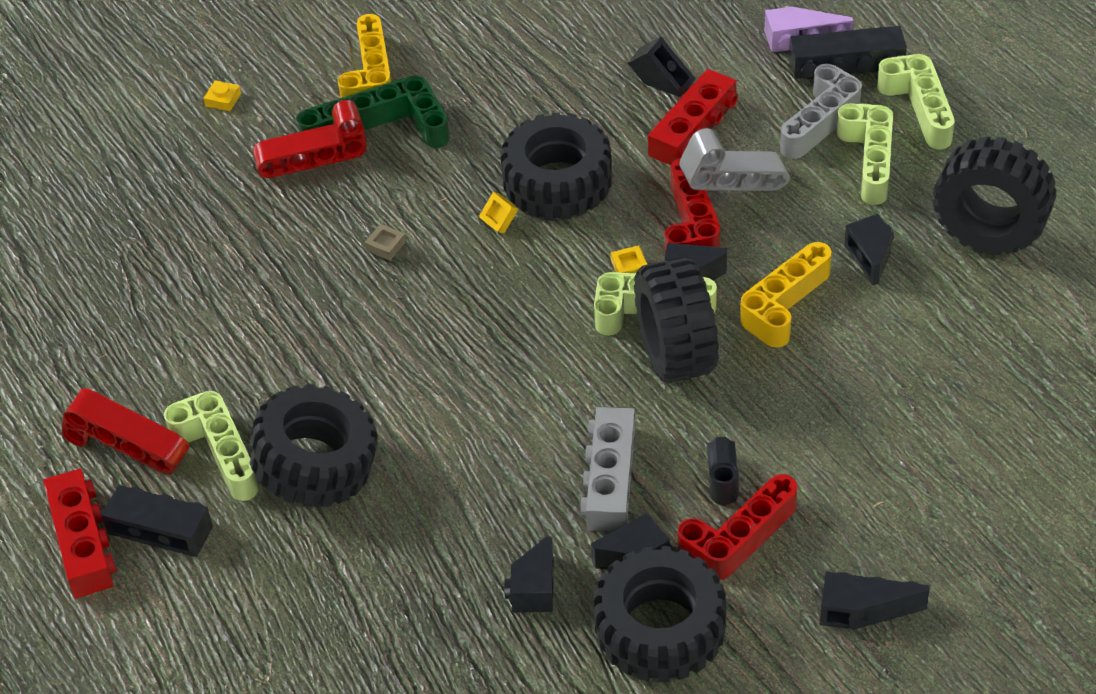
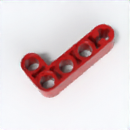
[253,100,366,178]
[664,158,720,253]
[61,388,189,475]
[678,474,798,580]

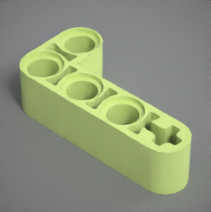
[877,54,955,150]
[837,103,893,205]
[594,272,717,336]
[164,391,259,501]

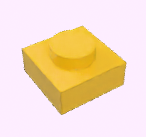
[203,80,241,111]
[479,192,519,234]
[610,245,647,273]

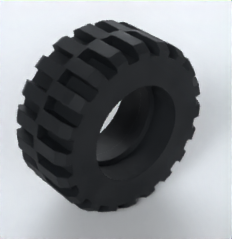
[501,112,612,220]
[933,137,1057,255]
[634,257,719,383]
[248,384,378,508]
[594,546,727,682]

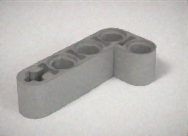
[780,64,862,159]
[679,128,790,191]

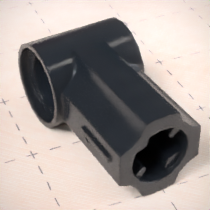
[707,437,739,505]

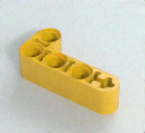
[338,14,391,98]
[740,242,832,348]

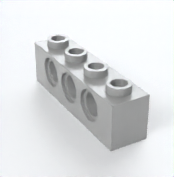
[580,407,635,532]

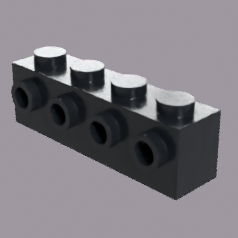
[789,26,907,79]

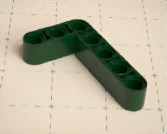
[296,75,450,148]

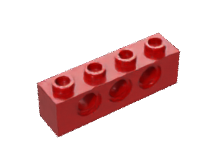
[648,68,738,166]
[43,468,117,599]

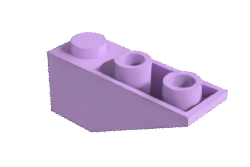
[764,7,854,52]

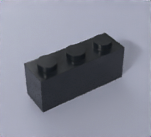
[101,485,213,557]

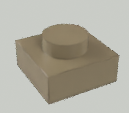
[364,224,406,261]

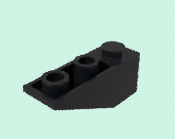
[820,572,930,630]

